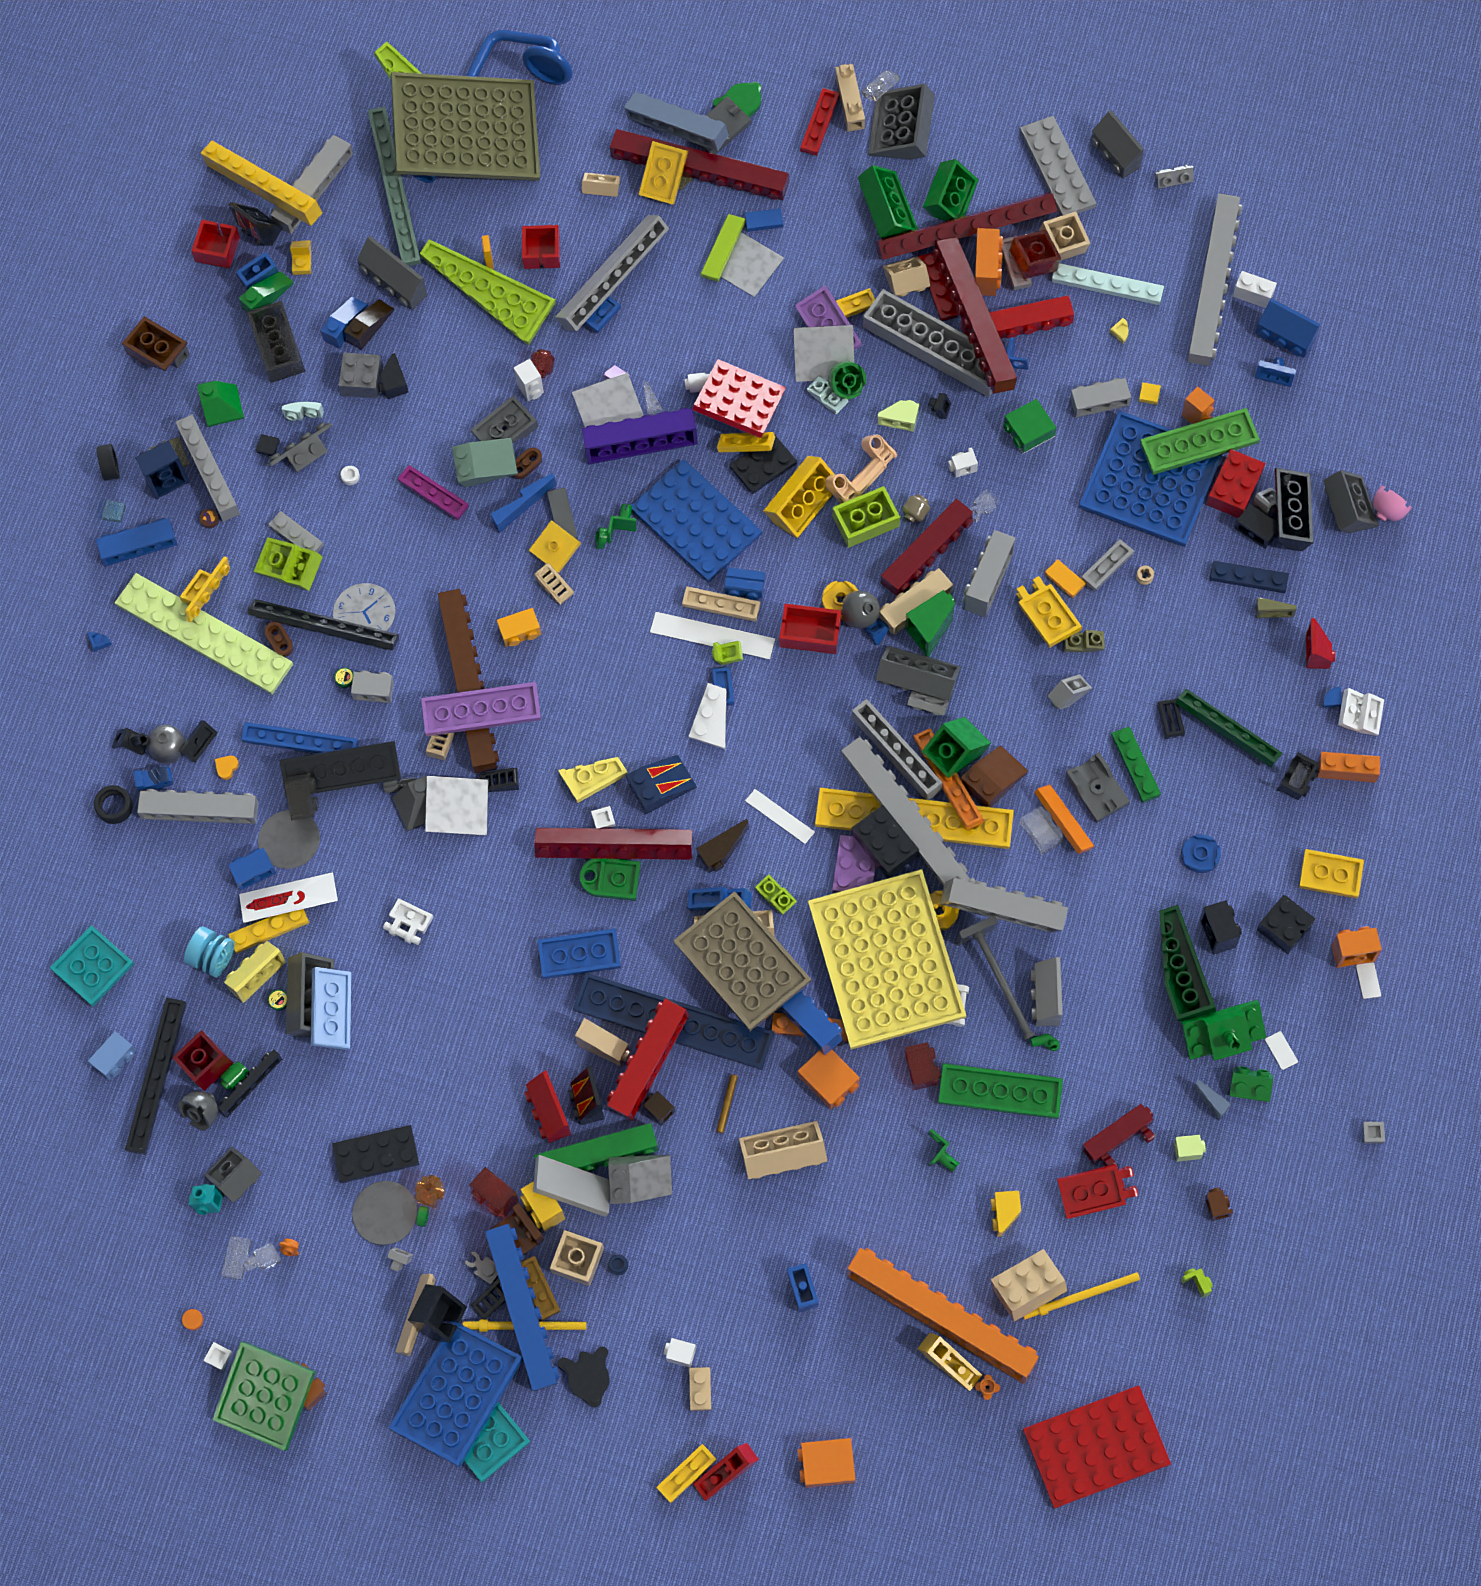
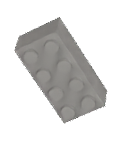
[963,530,1016,618]

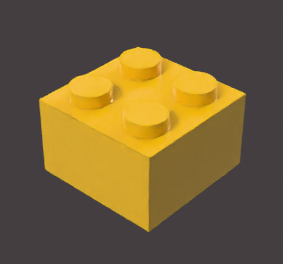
[520,1181,565,1232]

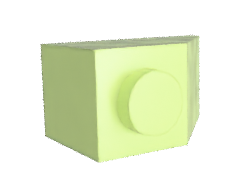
[878,400,919,432]

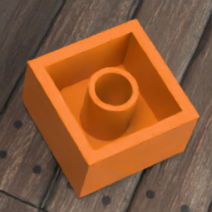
[1331,926,1382,968]

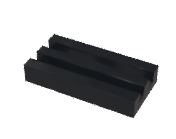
[1157,698,1185,739]

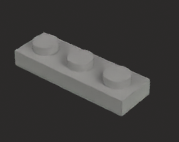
[1002,236,1032,290]
[268,511,324,553]
[1081,539,1134,591]

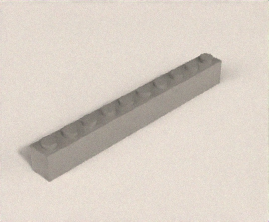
[1187,193,1242,366]
[841,737,976,886]

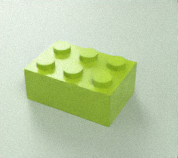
[832,486,900,548]

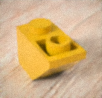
[990,1191,1021,1237]

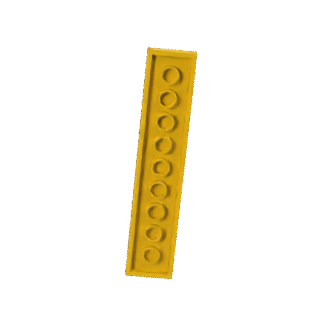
[815,788,1014,849]

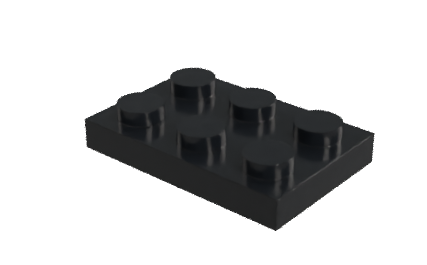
[730,434,797,495]

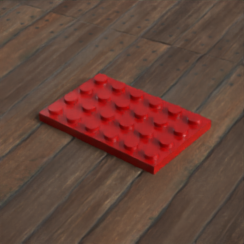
[1023,1385,1171,1509]

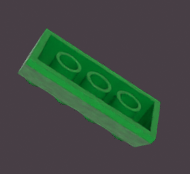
[857,165,918,239]

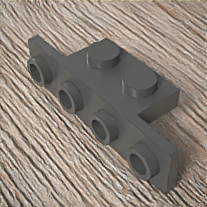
[267,422,333,472]

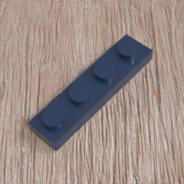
[1210,560,1289,593]

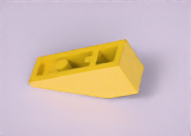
[917,1333,982,1391]

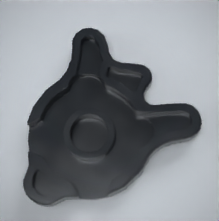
[558,1346,610,1408]

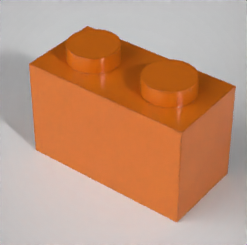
[1181,386,1215,424]

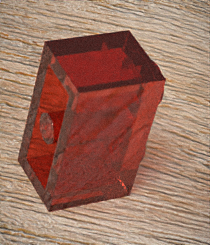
[904,1042,941,1090]

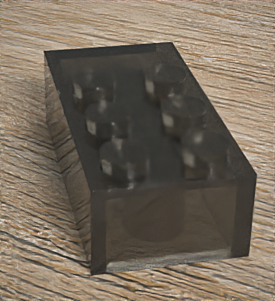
[247,301,306,383]

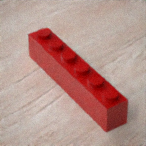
[961,295,1074,339]

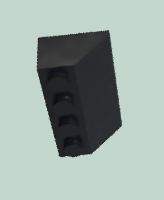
[1275,468,1314,552]

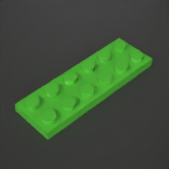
[1140,408,1260,475]

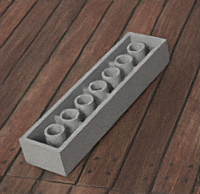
[863,289,992,397]

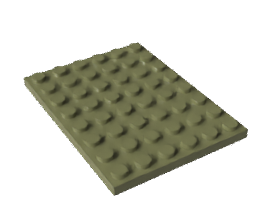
[390,72,540,181]

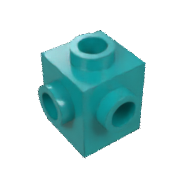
[189,1184,224,1215]

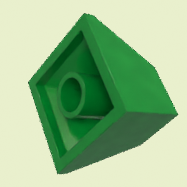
[197,381,244,427]

